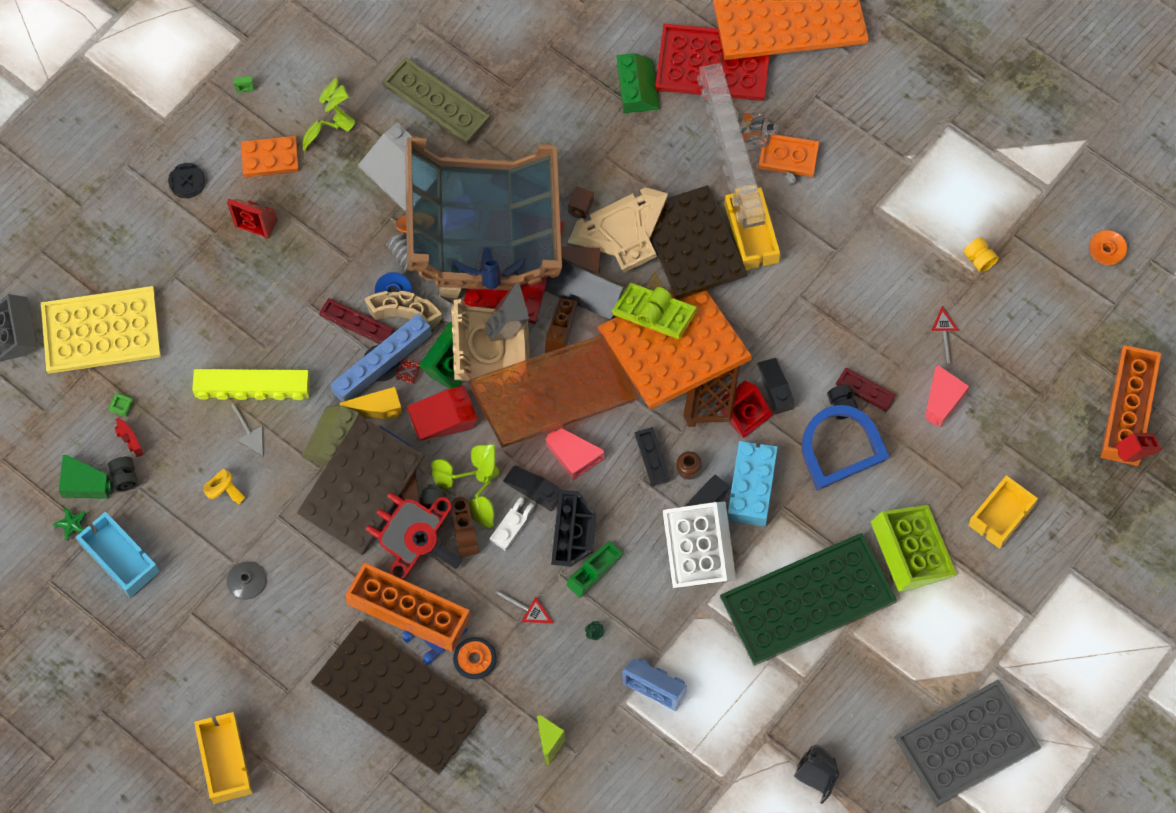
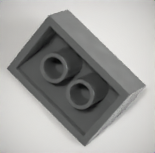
[485,283,529,341]
[0,294,37,362]

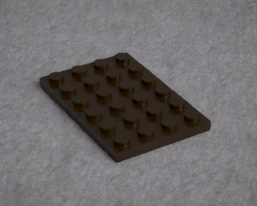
[650,185,747,300]
[297,415,425,555]

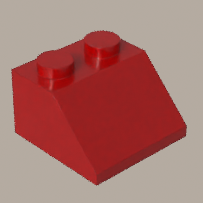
[716,380,773,438]

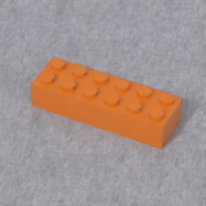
[1100,345,1161,466]
[346,563,470,652]

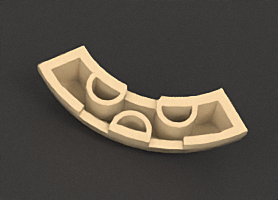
[364,291,442,330]

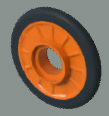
[453,637,497,679]

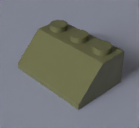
[302,406,359,466]

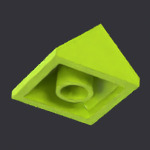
[537,715,566,765]

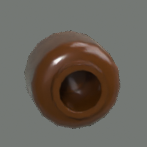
[676,451,702,480]

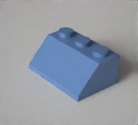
[622,658,687,711]

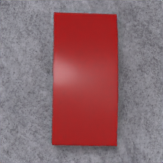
[115,418,144,457]

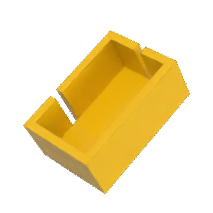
[969,475,1038,549]

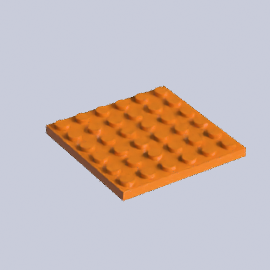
[597,290,752,410]

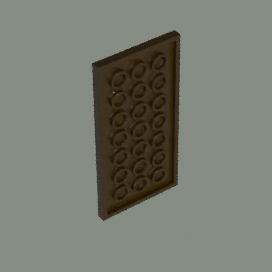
[311,621,486,774]

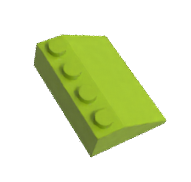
[870,505,957,592]

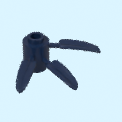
[453,246,524,289]

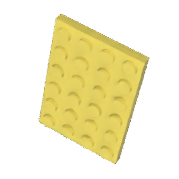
[41,286,161,374]

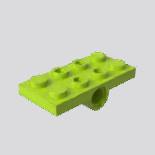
[612,282,697,339]

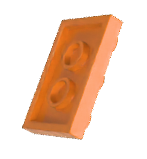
[758,133,819,177]
[241,136,299,177]

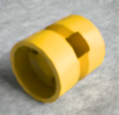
[963,237,999,273]

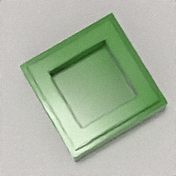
[234,76,255,93]
[108,393,134,418]

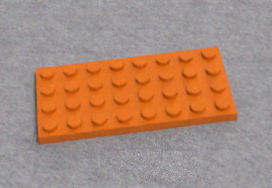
[713,0,869,60]

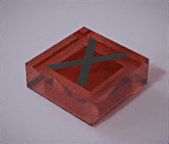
[396,360,420,384]

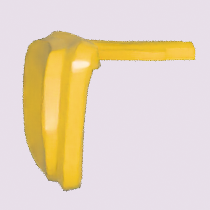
[203,469,245,505]

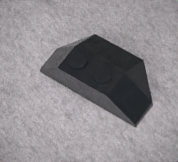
[551,490,596,567]

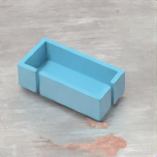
[728,441,777,527]
[76,511,160,598]

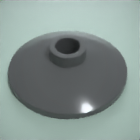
[227,562,266,600]

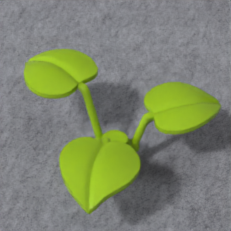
[302,77,355,152]
[430,444,499,528]

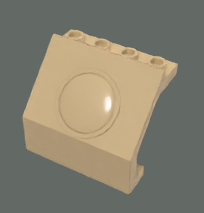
[451,299,531,385]

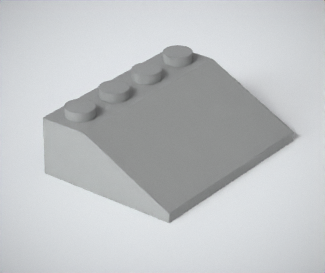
[358,122,449,212]

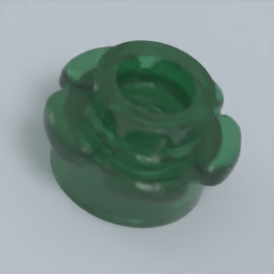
[585,621,604,640]

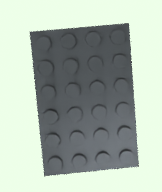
[895,680,1041,807]

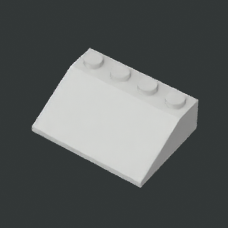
[663,502,736,588]

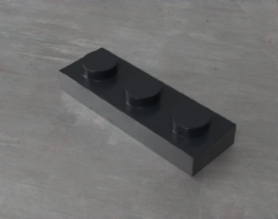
[634,427,670,487]

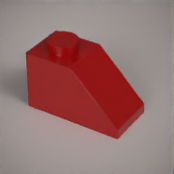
[1116,433,1162,462]

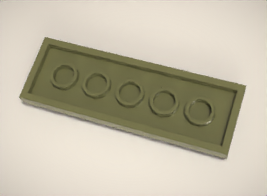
[382,57,490,145]

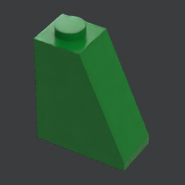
[59,455,113,499]

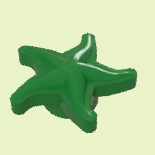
[53,508,86,541]

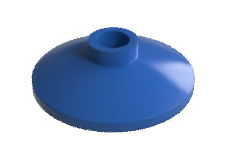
[375,272,412,294]

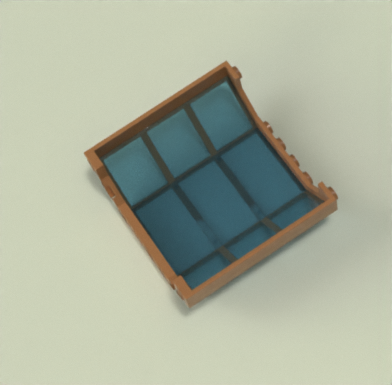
[405,136,562,290]

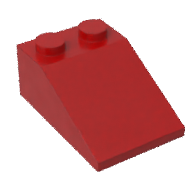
[227,199,278,239]
[407,386,478,441]

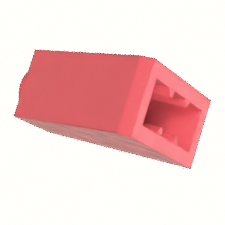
[925,365,969,427]
[546,428,605,480]

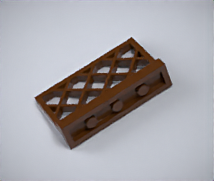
[683,366,740,427]

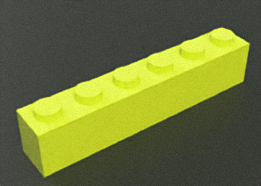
[192,369,310,400]

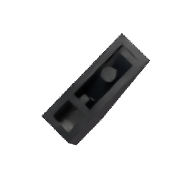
[757,358,794,415]
[503,466,561,511]

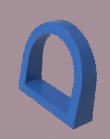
[802,405,889,491]

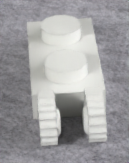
[489,497,535,551]

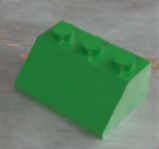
[617,53,660,114]
[419,322,462,389]

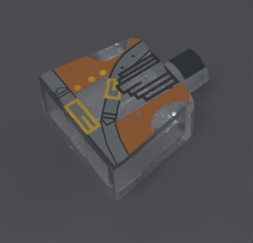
[734,113,779,153]

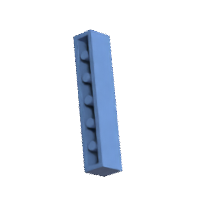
[331,313,432,402]

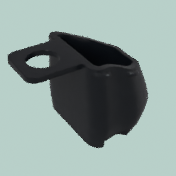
[794,744,839,804]

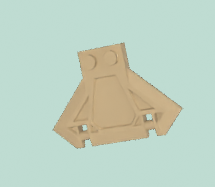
[568,187,669,273]

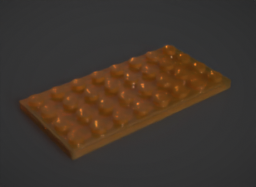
[468,334,637,448]

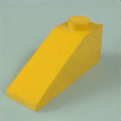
[340,387,403,420]

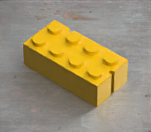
[724,187,780,270]
[194,712,253,804]

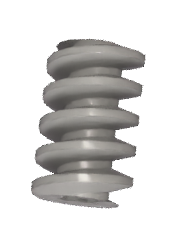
[386,232,419,274]

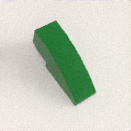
[566,541,624,598]

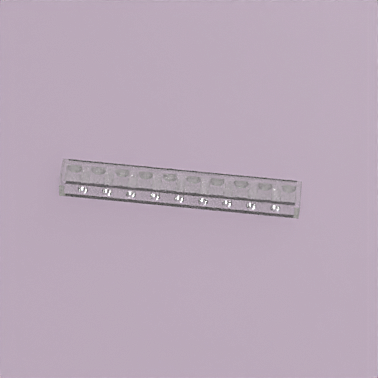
[697,63,765,229]

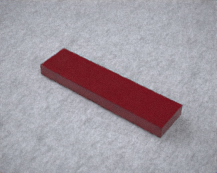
[319,298,395,344]

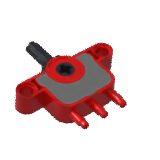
[366,492,462,580]

